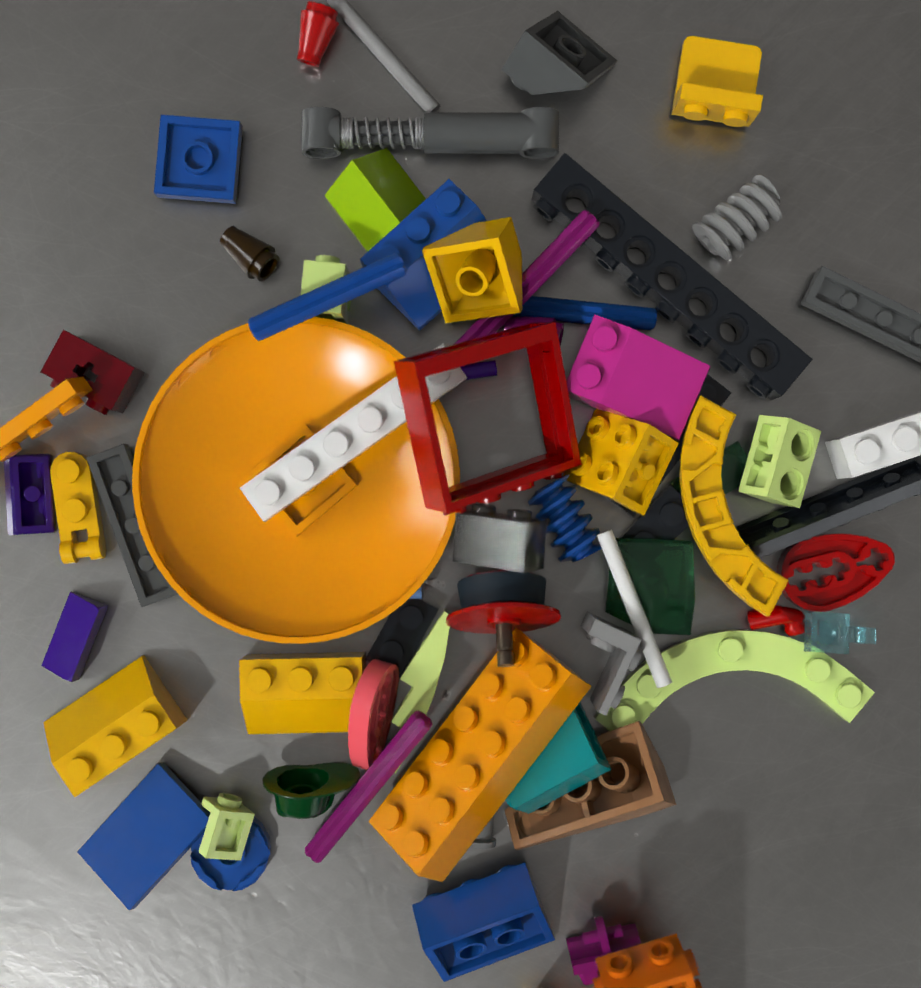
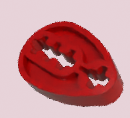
[776,534,895,612]

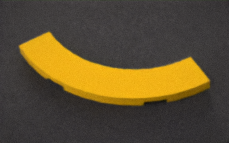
[679,395,789,617]

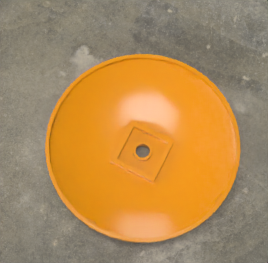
[132,317,460,644]

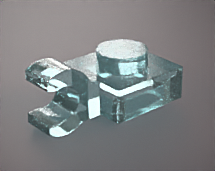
[804,611,876,654]

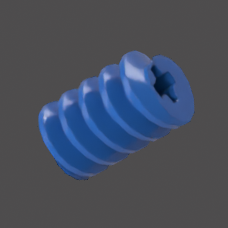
[527,474,602,563]

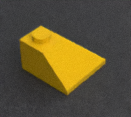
[422,217,522,323]

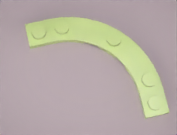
[593,629,875,731]

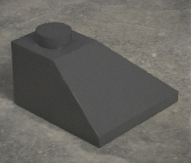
[502,11,617,95]

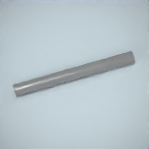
[326,0,441,112]

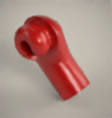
[747,605,807,636]

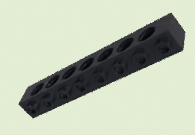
[531,153,813,400]

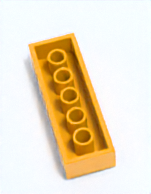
[368,628,592,882]

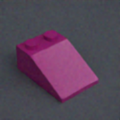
[566,315,711,441]

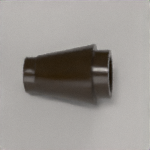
[220,226,280,282]

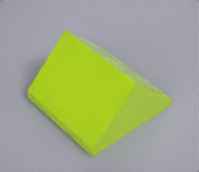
[324,148,426,252]

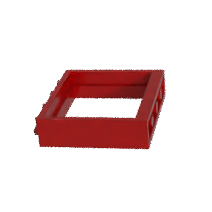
[394,322,581,516]

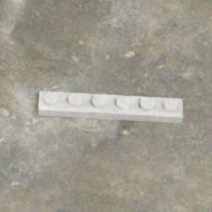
[240,343,467,522]

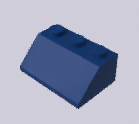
[360,179,487,331]
[412,863,555,982]

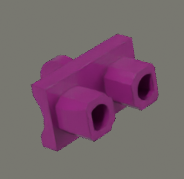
[566,915,641,985]

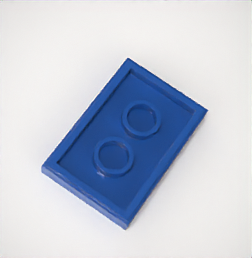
[77,763,210,910]

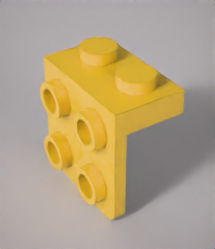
[671,36,763,127]

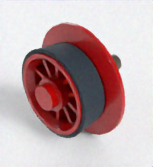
[446,570,561,667]

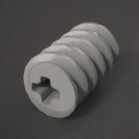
[692,174,782,261]

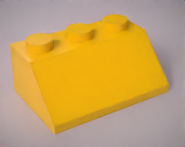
[239,652,366,734]
[43,655,187,798]

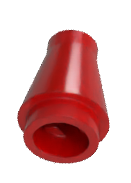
[297,1,339,67]

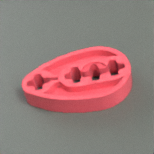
[348,659,399,770]

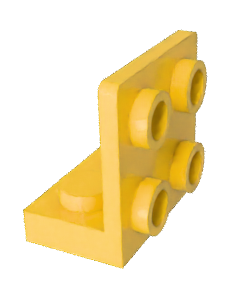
[563,409,679,516]

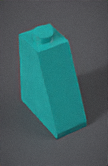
[505,702,612,814]

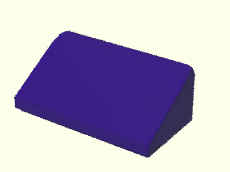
[4,454,55,535]
[41,591,109,682]

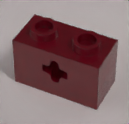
[40,330,145,415]

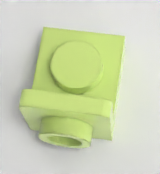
[199,793,255,861]

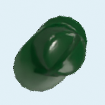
[262,762,360,819]

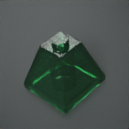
[605,538,695,635]

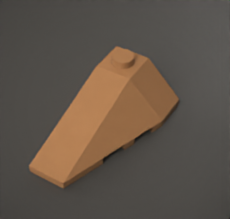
[505,721,676,850]

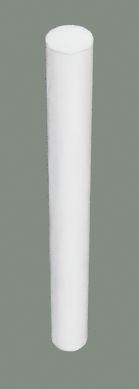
[597,529,672,688]

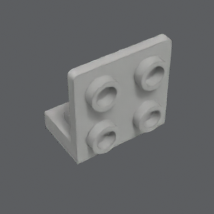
[580,611,643,716]

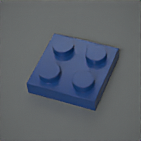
[154,115,243,204]

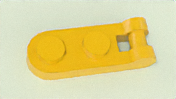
[50,452,107,564]

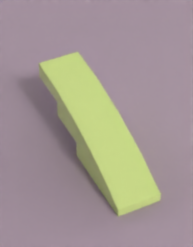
[391,608,452,774]

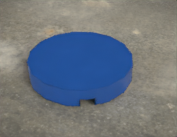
[190,817,271,891]

